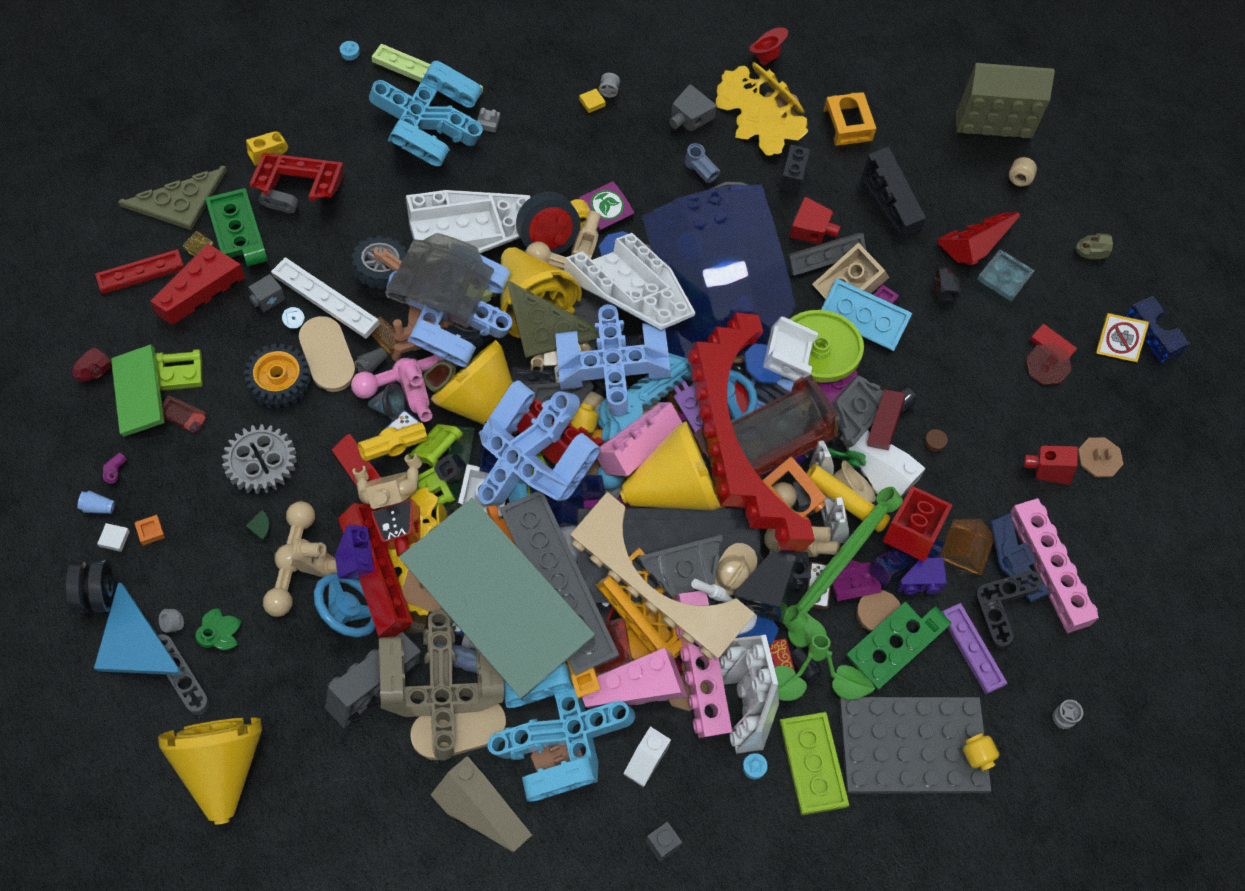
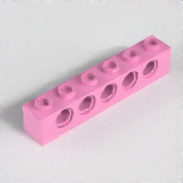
[1010,498,1099,633]
[673,591,732,738]

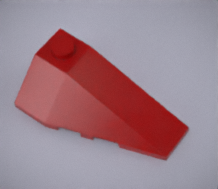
[937,212,1020,265]

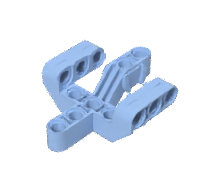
[387,245,512,367]
[555,304,671,416]
[478,381,601,505]

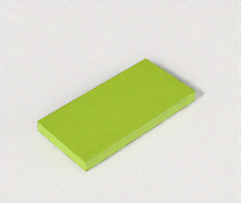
[779,712,849,815]

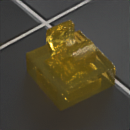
[183,231,214,256]

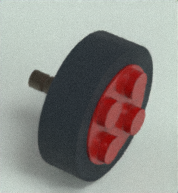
[516,192,580,254]

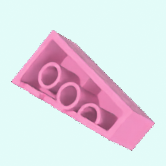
[597,402,682,476]
[582,648,688,709]

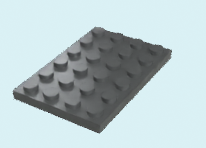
[839,697,991,794]

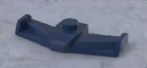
[990,512,1052,602]

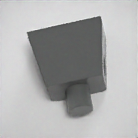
[669,84,717,131]

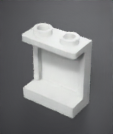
[763,317,818,384]

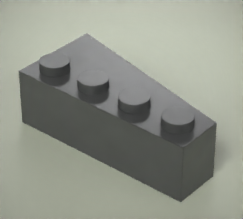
[325,632,421,728]

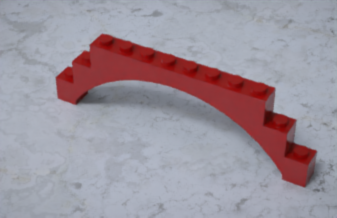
[688,312,815,551]

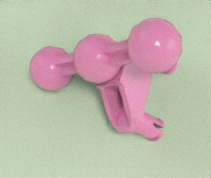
[351,354,458,422]

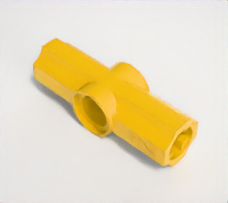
[358,422,427,461]

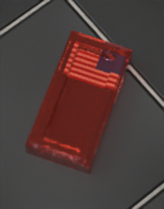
[162,395,207,433]

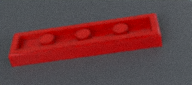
[95,249,184,294]

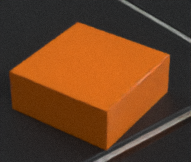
[135,515,165,545]

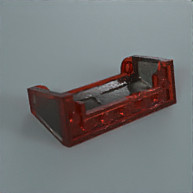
[693,375,839,487]

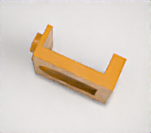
[824,92,876,146]

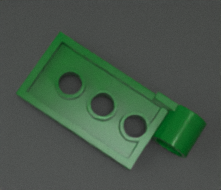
[205,188,268,267]
[845,602,952,691]

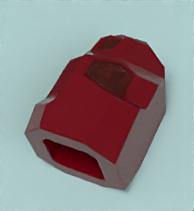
[72,348,112,382]

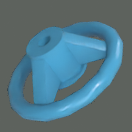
[693,370,758,428]
[314,573,376,638]

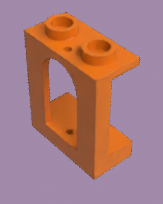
[762,457,827,519]

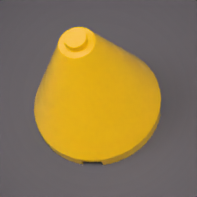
[500,247,582,338]
[431,340,518,435]
[620,422,721,511]
[158,717,262,825]

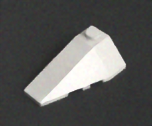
[840,431,925,500]

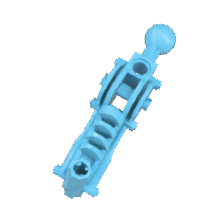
[596,353,693,490]

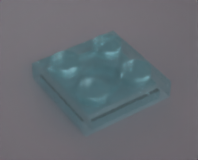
[977,249,1034,302]

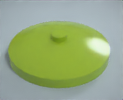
[790,310,864,382]

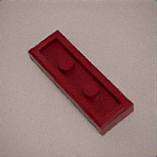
[867,390,906,450]

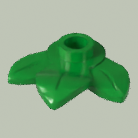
[828,448,866,468]
[195,608,241,650]

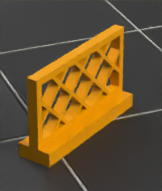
[595,548,678,653]

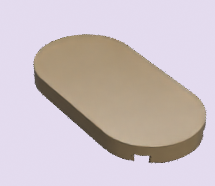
[299,317,356,392]
[410,704,506,760]

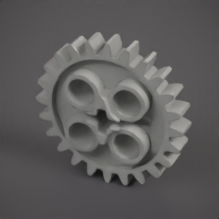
[222,424,297,494]

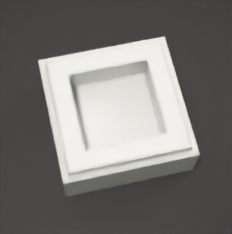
[97,523,130,552]

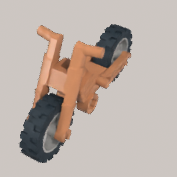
[352,236,497,361]

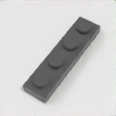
[787,233,866,276]

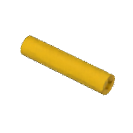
[806,464,890,532]

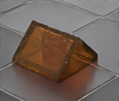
[939,519,994,575]

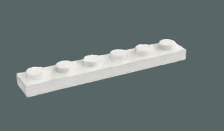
[271,258,380,339]

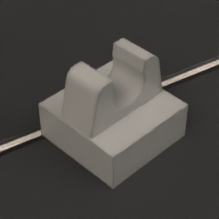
[477,108,500,132]

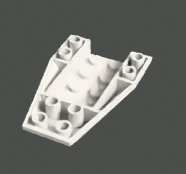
[406,190,530,264]

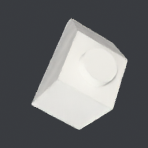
[623,727,671,787]

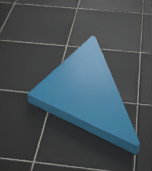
[94,583,182,675]

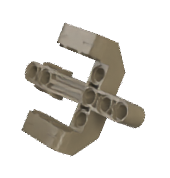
[379,609,504,760]

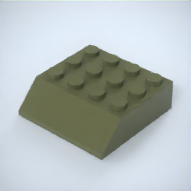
[955,63,1055,138]

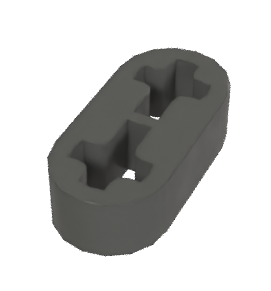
[259,190,299,213]

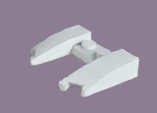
[809,441,849,543]

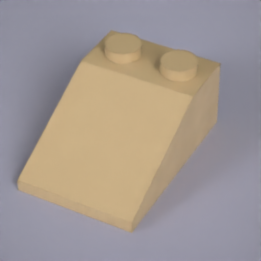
[812,243,889,299]

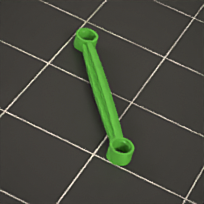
[783,487,903,632]

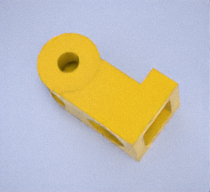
[246,132,288,166]

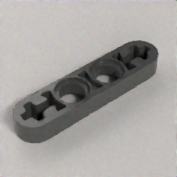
[157,634,209,715]

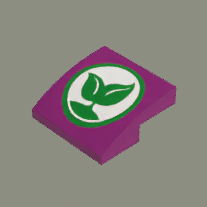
[578,181,634,232]

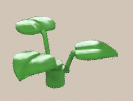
[774,613,875,701]

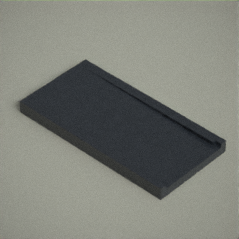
[576,508,761,603]

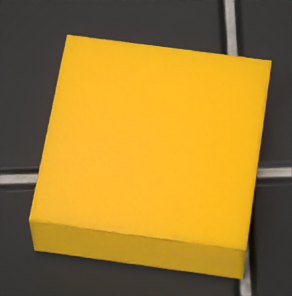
[579,89,606,113]

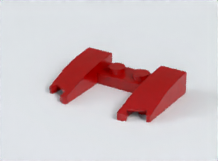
[250,153,344,201]

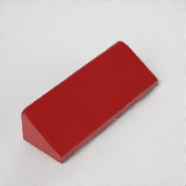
[332,434,381,486]

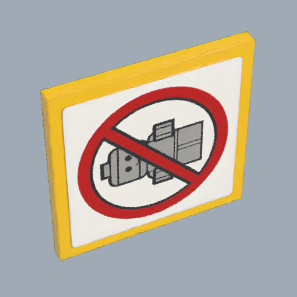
[1096,313,1149,362]

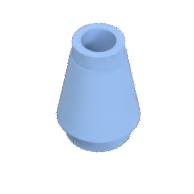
[77,491,115,514]

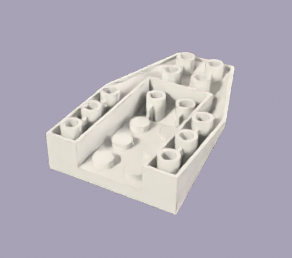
[564,233,695,330]
[719,635,779,754]

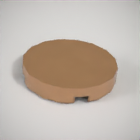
[856,590,901,633]

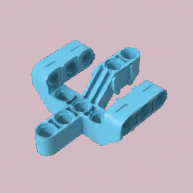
[369,61,483,166]
[488,663,635,802]

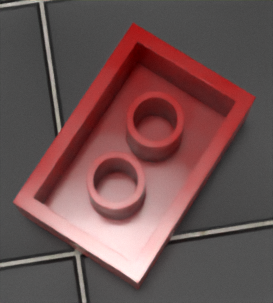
[883,486,952,562]

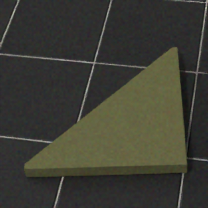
[118,166,227,230]
[507,281,600,357]

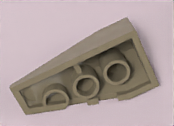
[431,756,532,853]

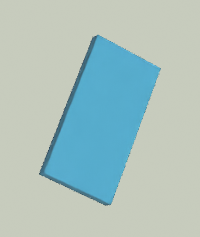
[821,278,912,351]

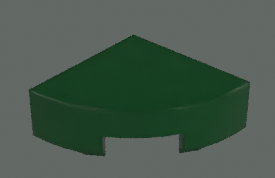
[246,510,270,542]

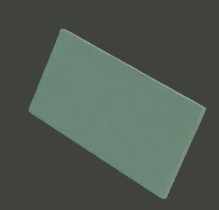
[399,497,595,700]

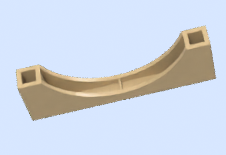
[570,492,755,660]

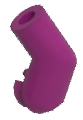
[103,452,127,484]

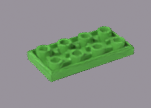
[111,345,164,436]

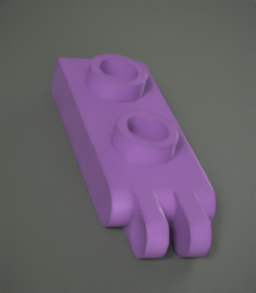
[673,380,704,437]

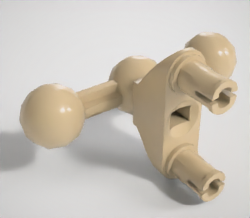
[525,211,601,269]
[764,482,840,557]
[263,501,337,617]

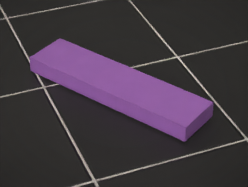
[941,603,1008,695]

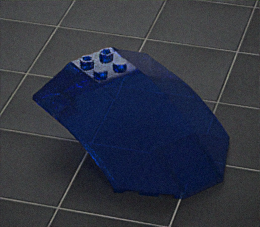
[642,184,796,356]

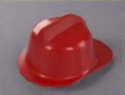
[749,28,789,65]

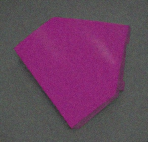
[831,559,881,601]

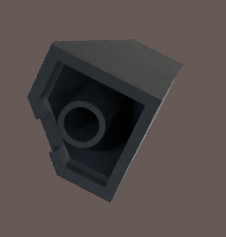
[735,550,797,623]

